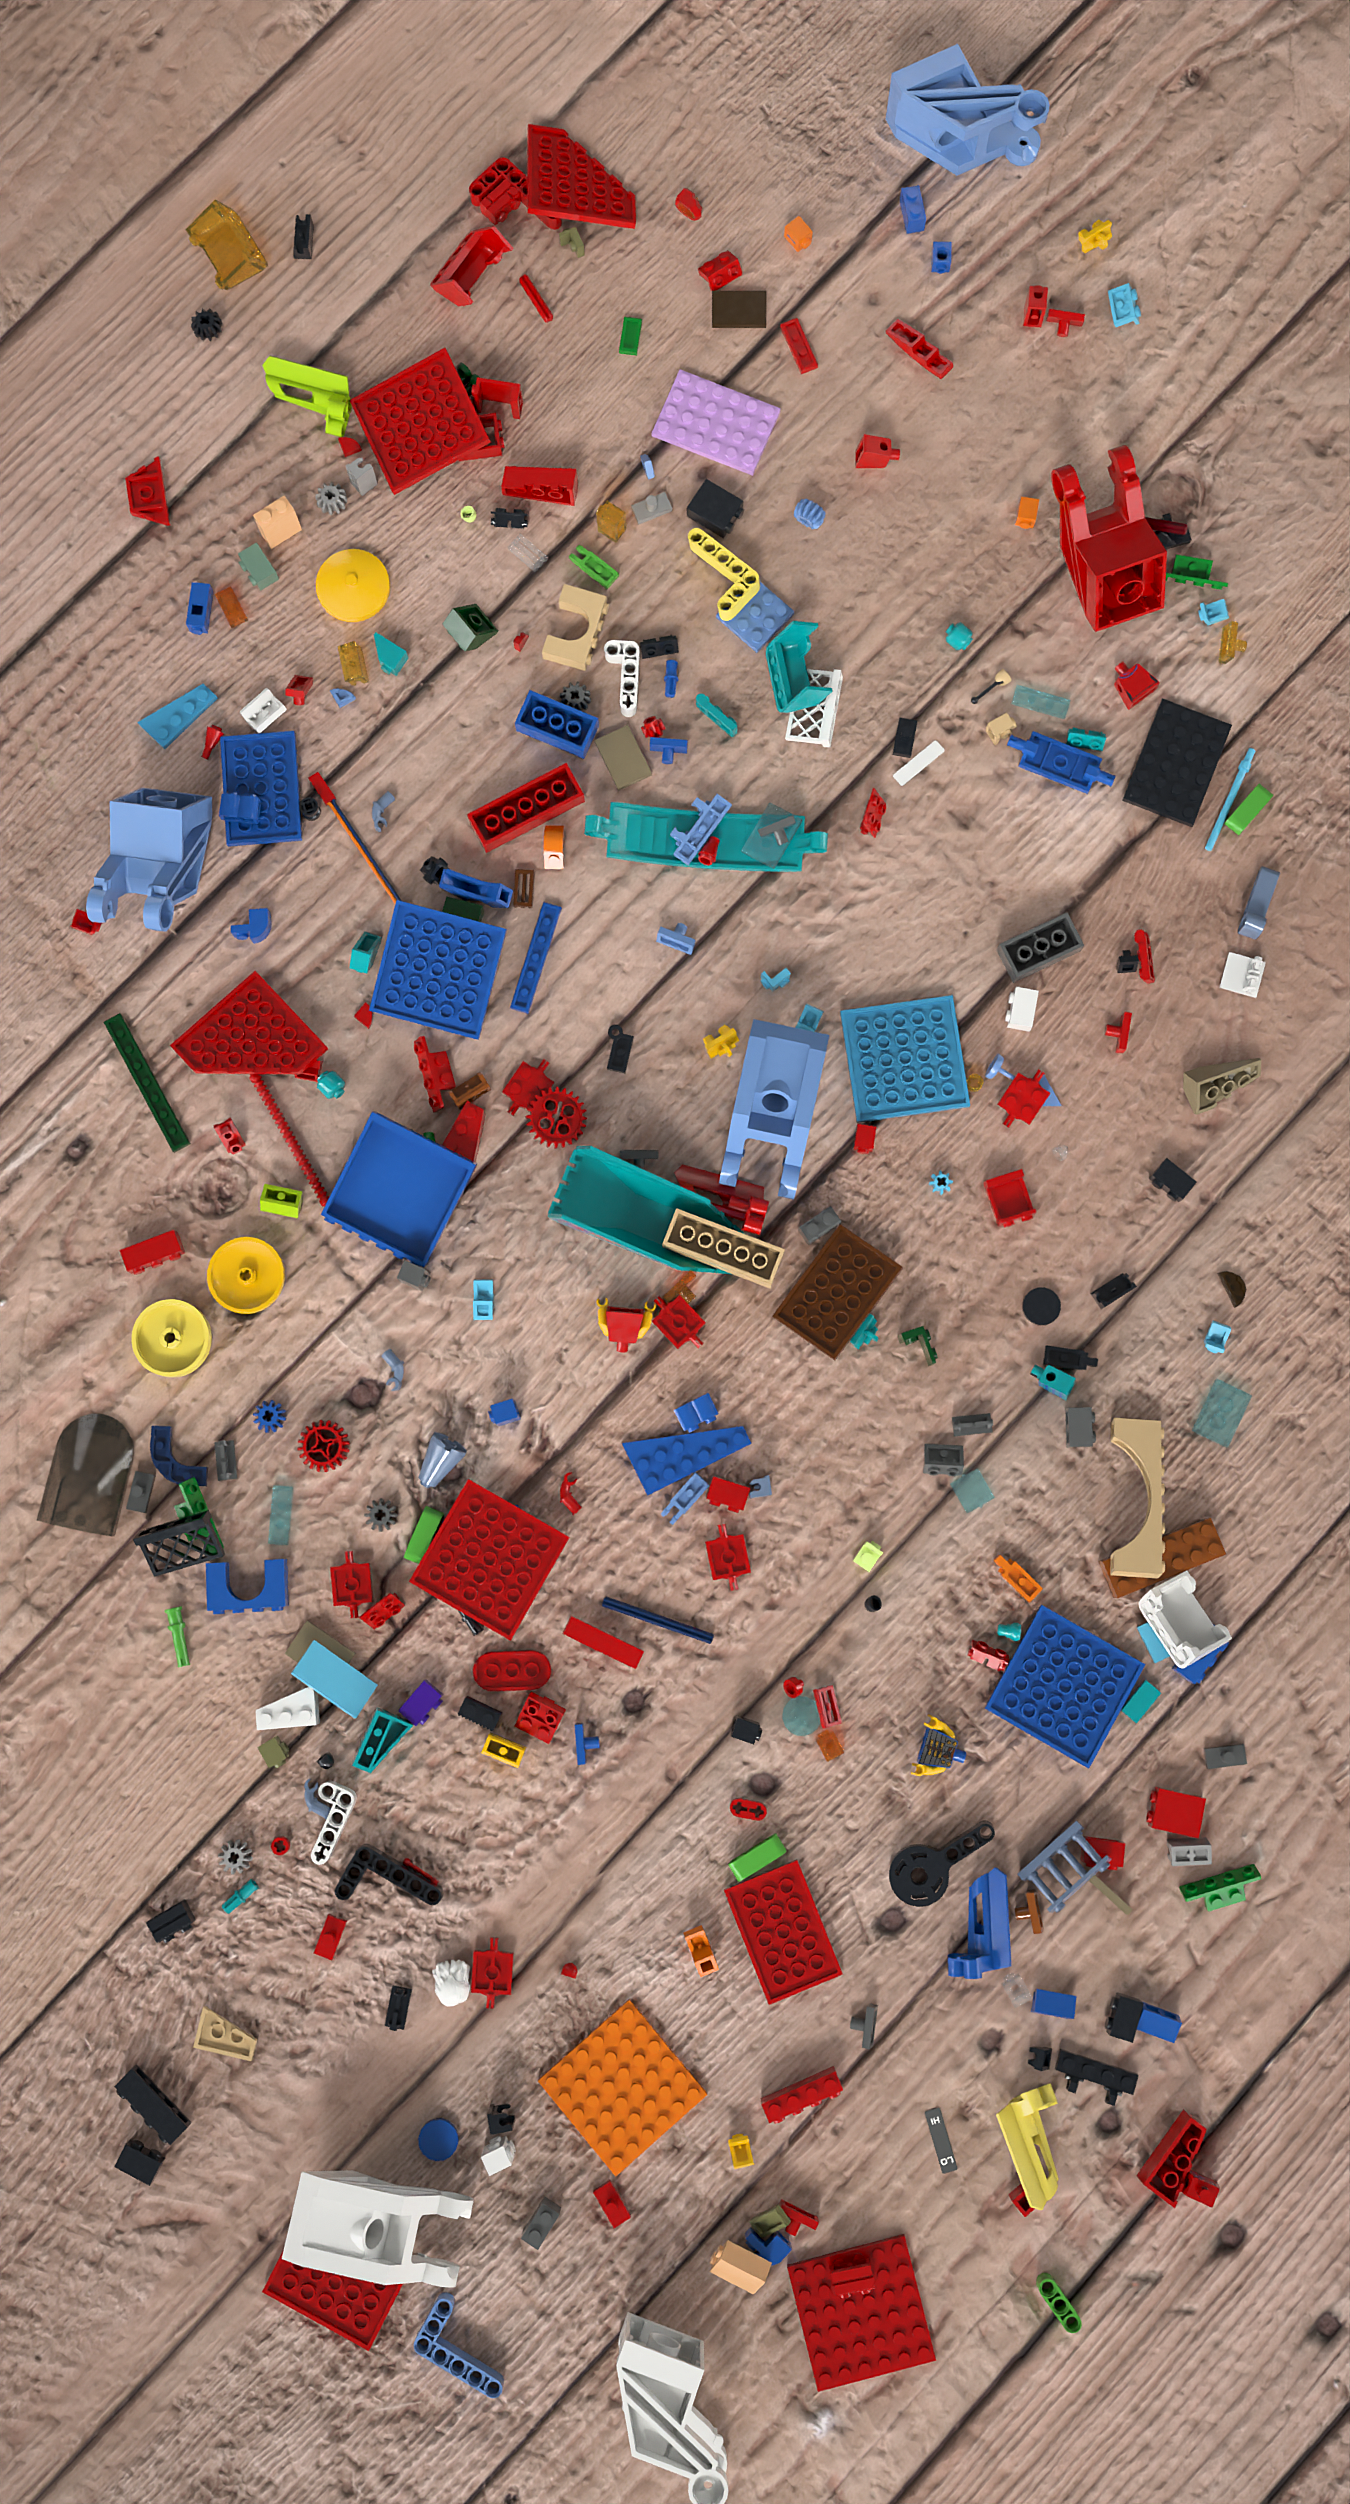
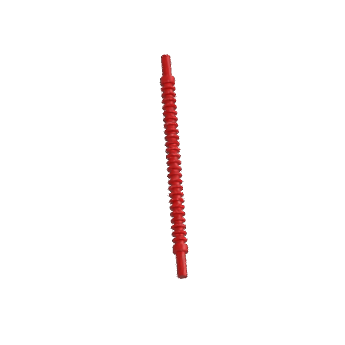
[249,1074,330,1207]

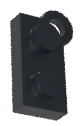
[607,1025,634,1074]

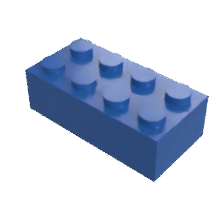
[515,690,599,759]

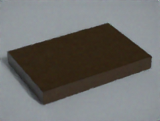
[712,291,766,328]

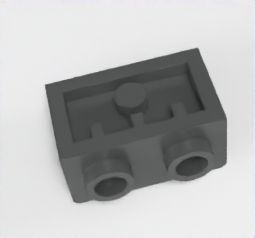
[923,1444,964,1476]

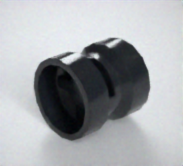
[299,797,321,821]

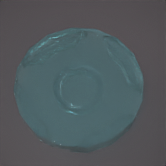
[782,1696,821,1736]

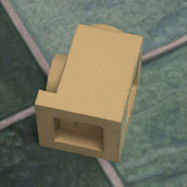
[985,713,1017,745]

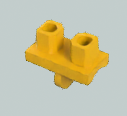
[1078,220,1112,253]
[703,1025,739,1059]

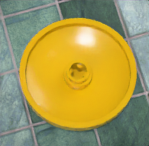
[316,549,390,622]
[207,1237,285,1314]

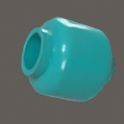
[945,622,973,651]
[317,1071,345,1099]

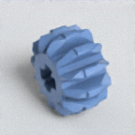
[793,499,826,529]

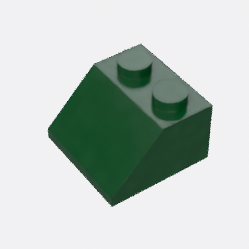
[442,604,498,652]

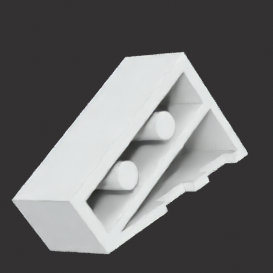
[256,1687,320,1730]

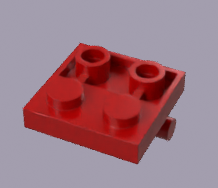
[514,1691,566,1744]

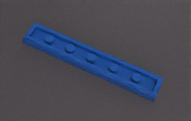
[510,902,562,1014]

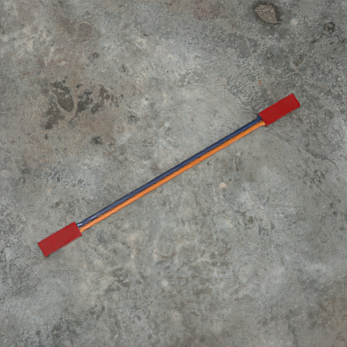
[308,772,402,904]

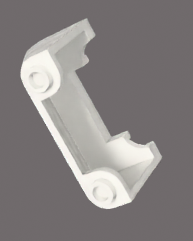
[1139,1571,1232,1669]

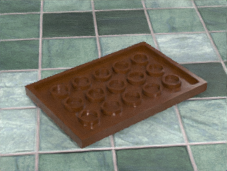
[772,1224,903,1361]

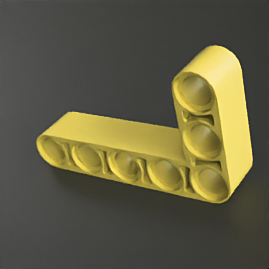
[688,528,760,621]

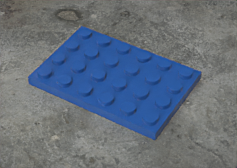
[220,731,302,847]

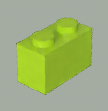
[260,1184,303,1218]

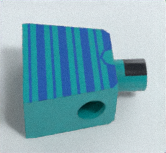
[1030,1364,1076,1401]

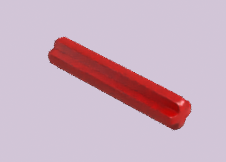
[519,274,553,323]

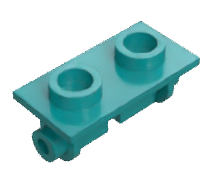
[1066,727,1107,751]

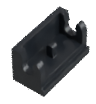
[293,214,314,259]
[1090,1273,1137,1309]
[487,2104,516,2135]

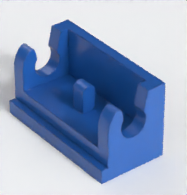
[1031,1989,1077,2019]
[1137,2002,1182,2043]

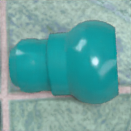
[997,1622,1021,1641]

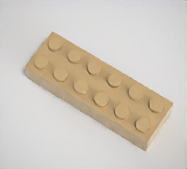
[662,1208,785,1288]

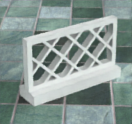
[785,669,843,747]

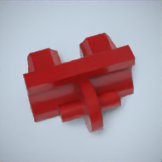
[213,1117,246,1155]

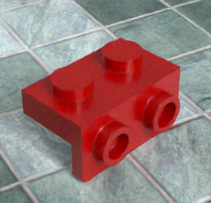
[698,250,742,291]

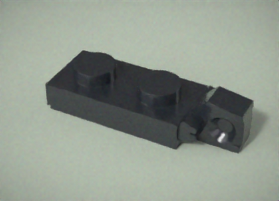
[1043,1345,1098,1370]

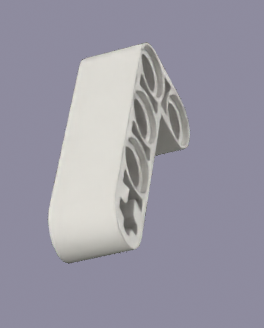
[604,640,640,717]
[311,1780,357,1865]

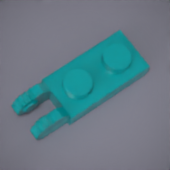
[696,694,737,737]

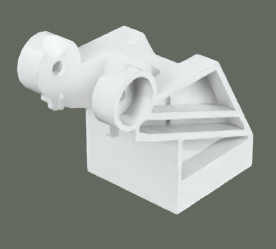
[282,2170,474,2287]
[616,2312,728,2504]

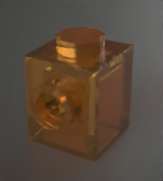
[815,1729,844,1762]

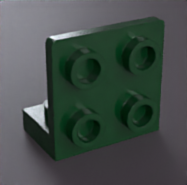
[898,1326,938,1366]

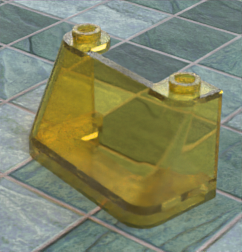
[185,200,268,290]

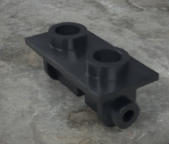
[491,508,529,529]
[640,634,679,659]
[385,1985,412,2031]

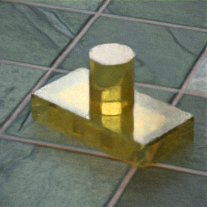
[1219,621,1247,664]

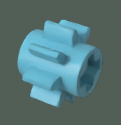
[928,1170,953,1195]

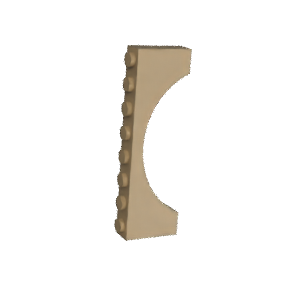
[1110,1418,1165,1578]

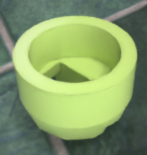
[460,506,477,523]

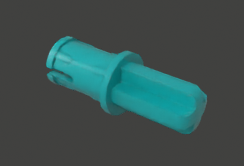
[222,1879,259,1914]

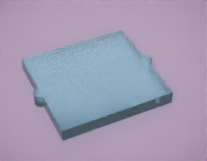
[950,1468,995,1513]

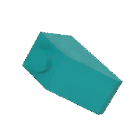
[374,632,409,676]
[349,931,382,974]

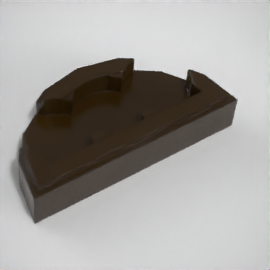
[1217,1271,1247,1308]

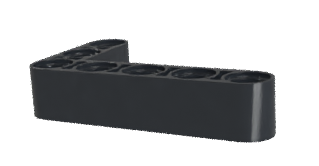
[335,1844,444,1905]

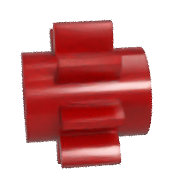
[641,716,665,738]

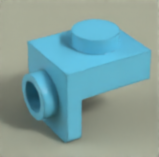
[1198,599,1229,625]
[760,968,791,992]
[795,1004,824,1032]
[1204,1320,1231,1353]

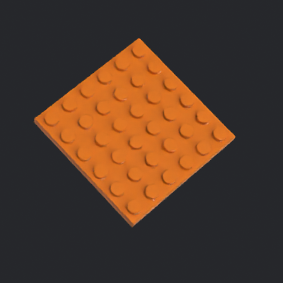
[538,1999,707,2177]

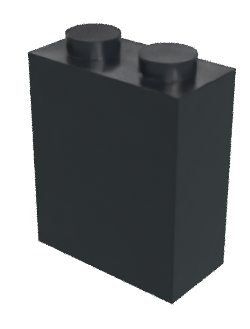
[686,479,745,539]

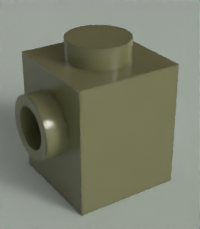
[257,1736,289,1769]

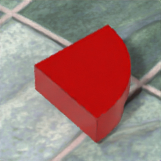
[338,437,362,457]
[513,632,529,652]
[354,1002,373,1029]

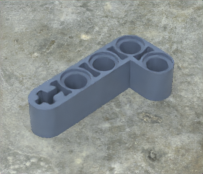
[1237,866,1280,940]

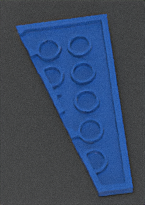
[622,1426,752,1496]

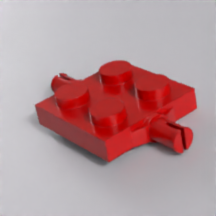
[502,1059,555,1116]
[997,1069,1050,1128]
[652,1295,706,1349]
[705,1524,751,1591]
[330,1551,374,1618]
[471,1937,514,2009]

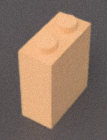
[253,496,302,549]
[710,2240,772,2295]

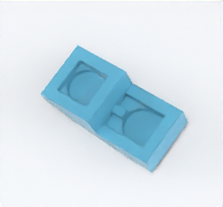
[473,1279,493,1320]

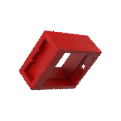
[459,413,505,462]

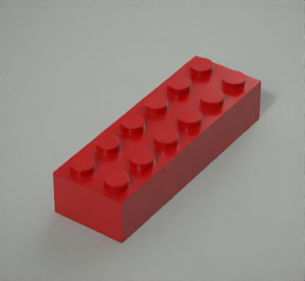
[467,763,585,853]

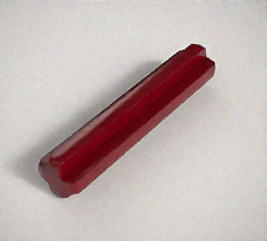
[1145,517,1188,535]

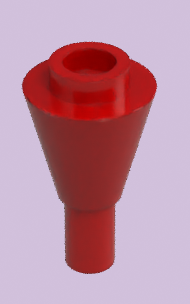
[201,725,224,760]

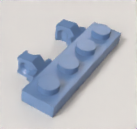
[670,794,732,866]

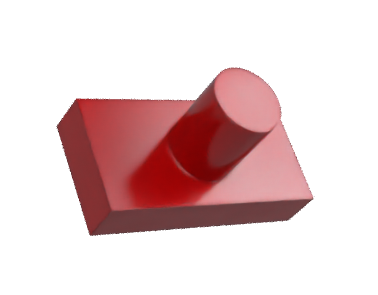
[1046,309,1085,337]
[285,675,313,706]
[1105,1012,1132,1054]
[313,1914,347,1960]
[593,2180,631,2228]
[779,2199,819,2236]

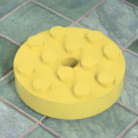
[132,1299,212,1377]

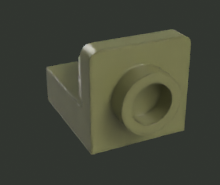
[559,227,585,258]

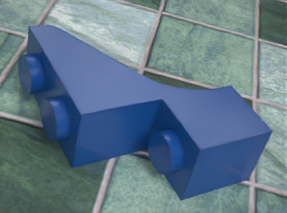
[439,869,513,908]

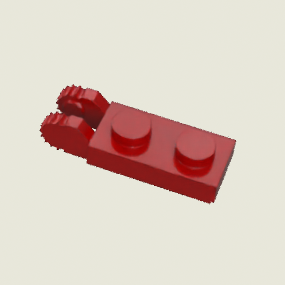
[1134,929,1155,984]

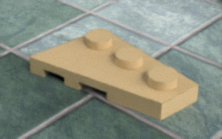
[193,2006,258,2061]

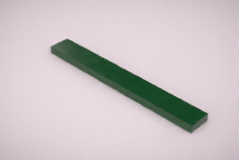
[104,1013,191,1153]

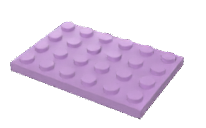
[652,370,781,476]

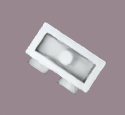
[481,2136,516,2176]

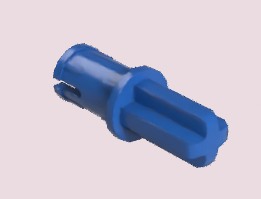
[664,660,678,698]

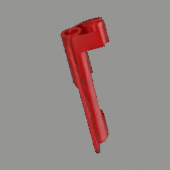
[674,1164,769,1235]

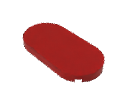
[473,1650,551,1691]

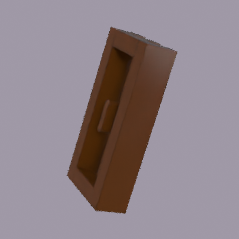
[513,869,534,908]

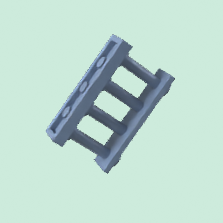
[1018,1821,1112,1913]

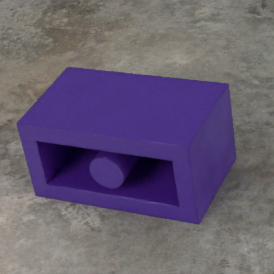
[398,1679,444,1726]

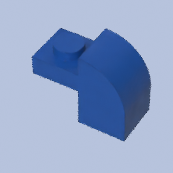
[231,908,271,944]
[745,2227,792,2266]

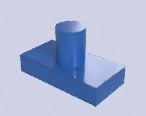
[650,737,688,764]
[575,1723,600,1765]

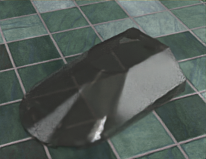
[37,1414,134,1537]

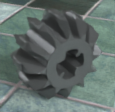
[560,681,591,711]
[364,1498,398,1532]

